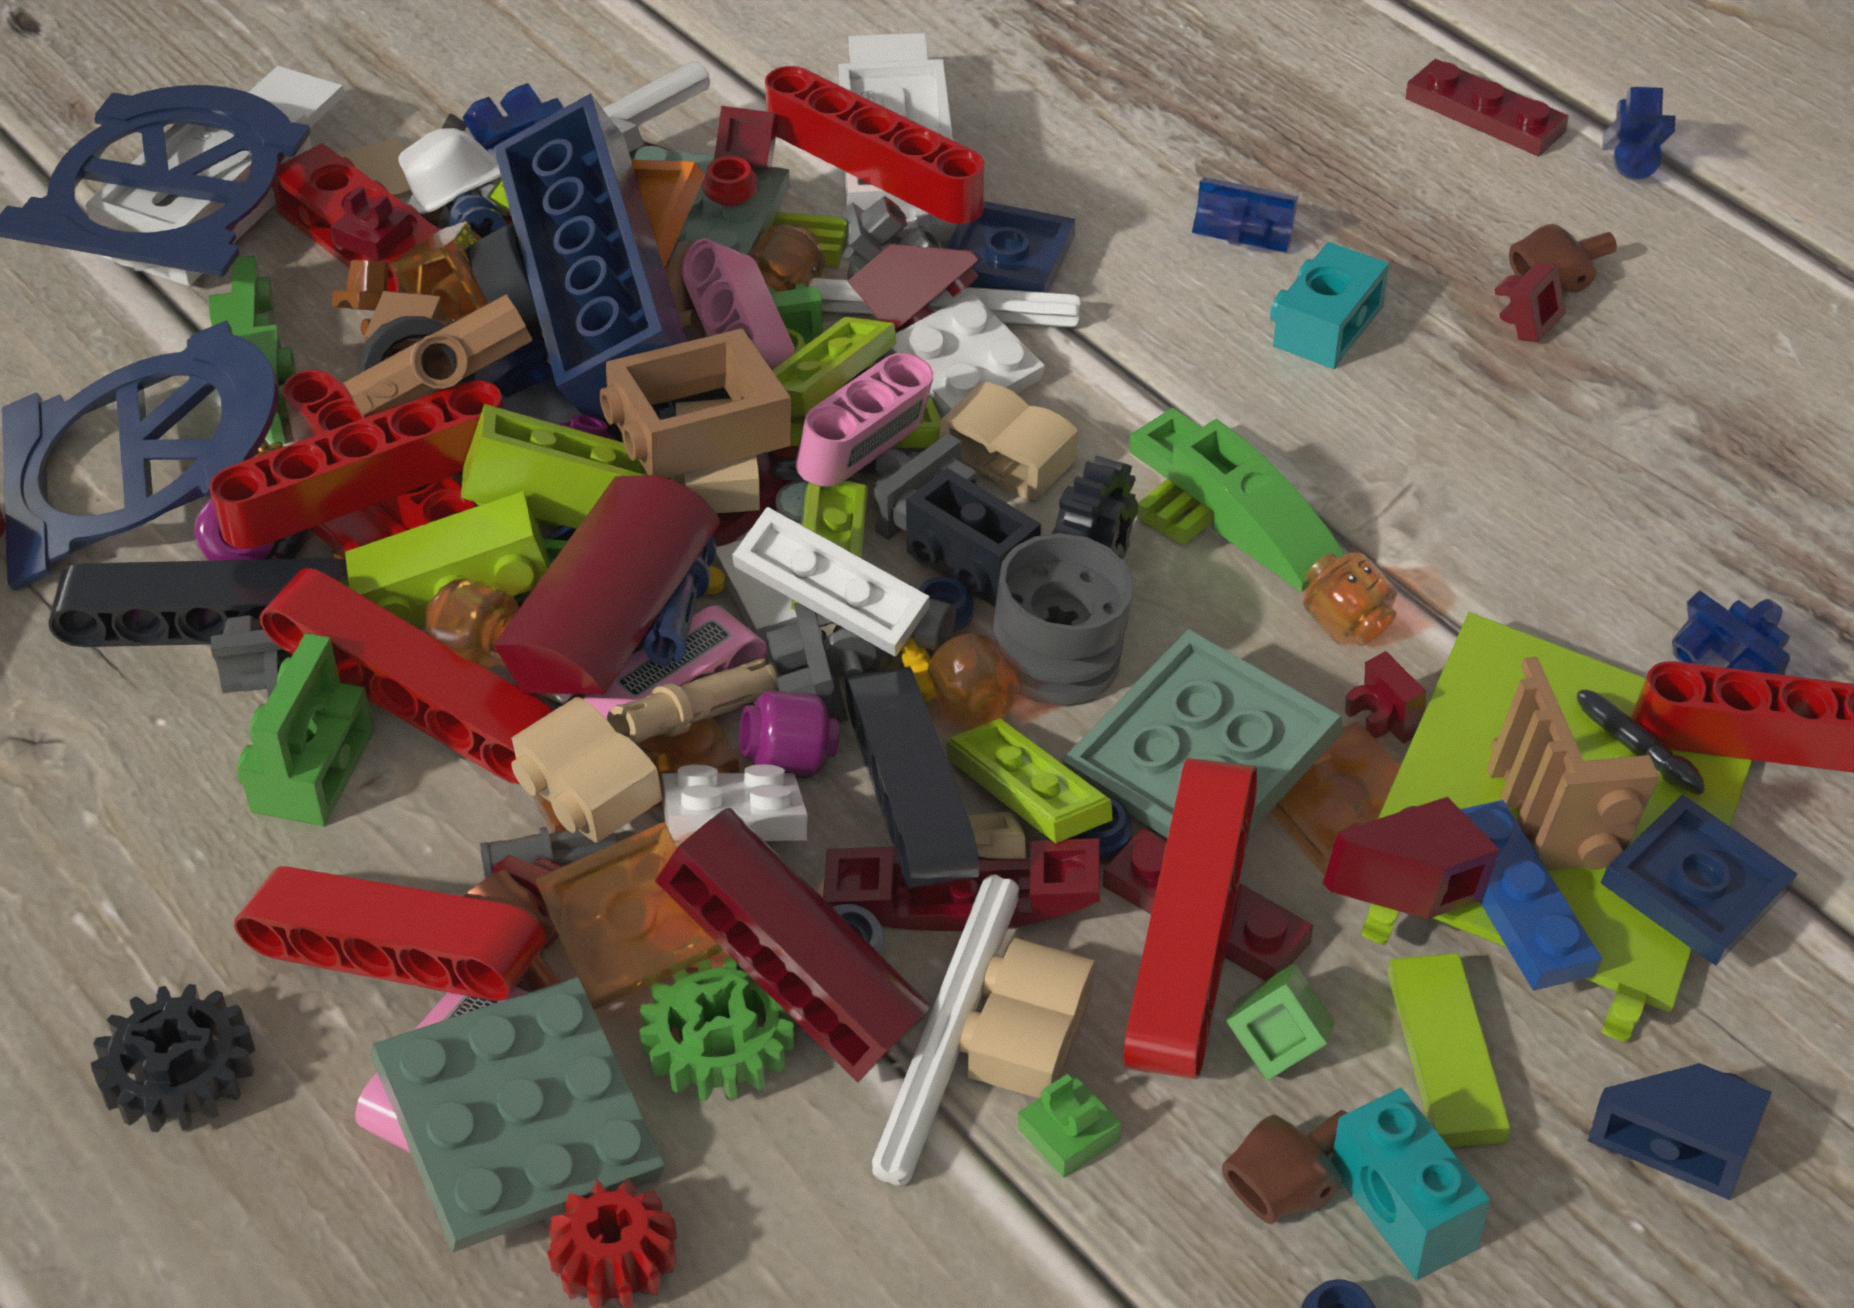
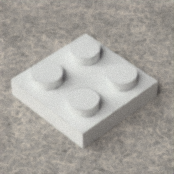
[883,292,1045,417]
[662,765,808,842]

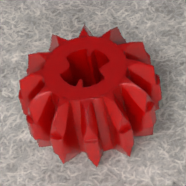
[547,1178,677,1308]

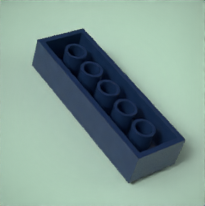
[493,93,687,421]

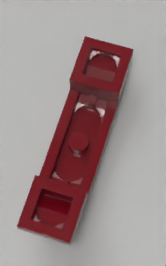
[823,838,1100,932]

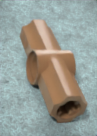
[343,294,532,418]

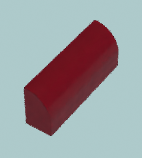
[493,475,721,694]
[655,807,933,1083]

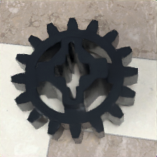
[1051,455,1138,559]
[91,984,256,1132]

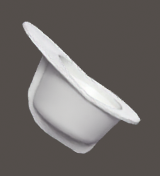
[398,128,501,215]

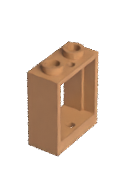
[600,328,791,478]

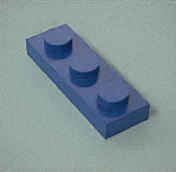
[1460,800,1602,991]

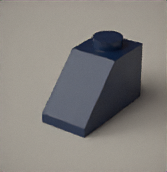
[1588,1063,1772,1200]

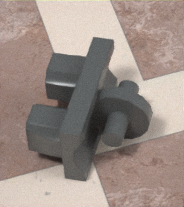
[841,196,941,280]
[872,433,979,540]
[766,602,876,723]
[211,616,293,697]

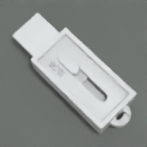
[838,33,958,241]
[85,66,344,286]

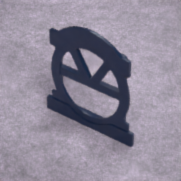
[0,85,311,277]
[2,320,279,590]

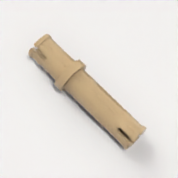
[607,659,778,744]

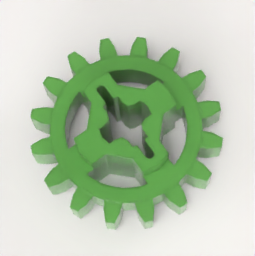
[639,955,795,1101]

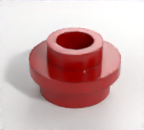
[702,156,758,207]

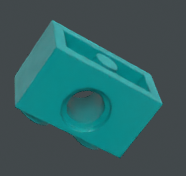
[1270,241,1389,369]
[1332,1087,1490,1281]

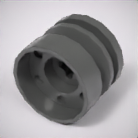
[989,533,1134,705]

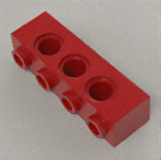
[272,143,459,294]

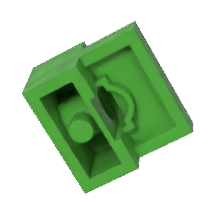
[237,633,374,827]

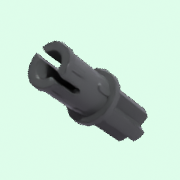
[480,826,618,879]

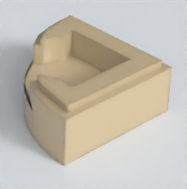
[968,811,1026,859]

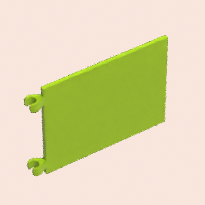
[1360,612,1752,1043]

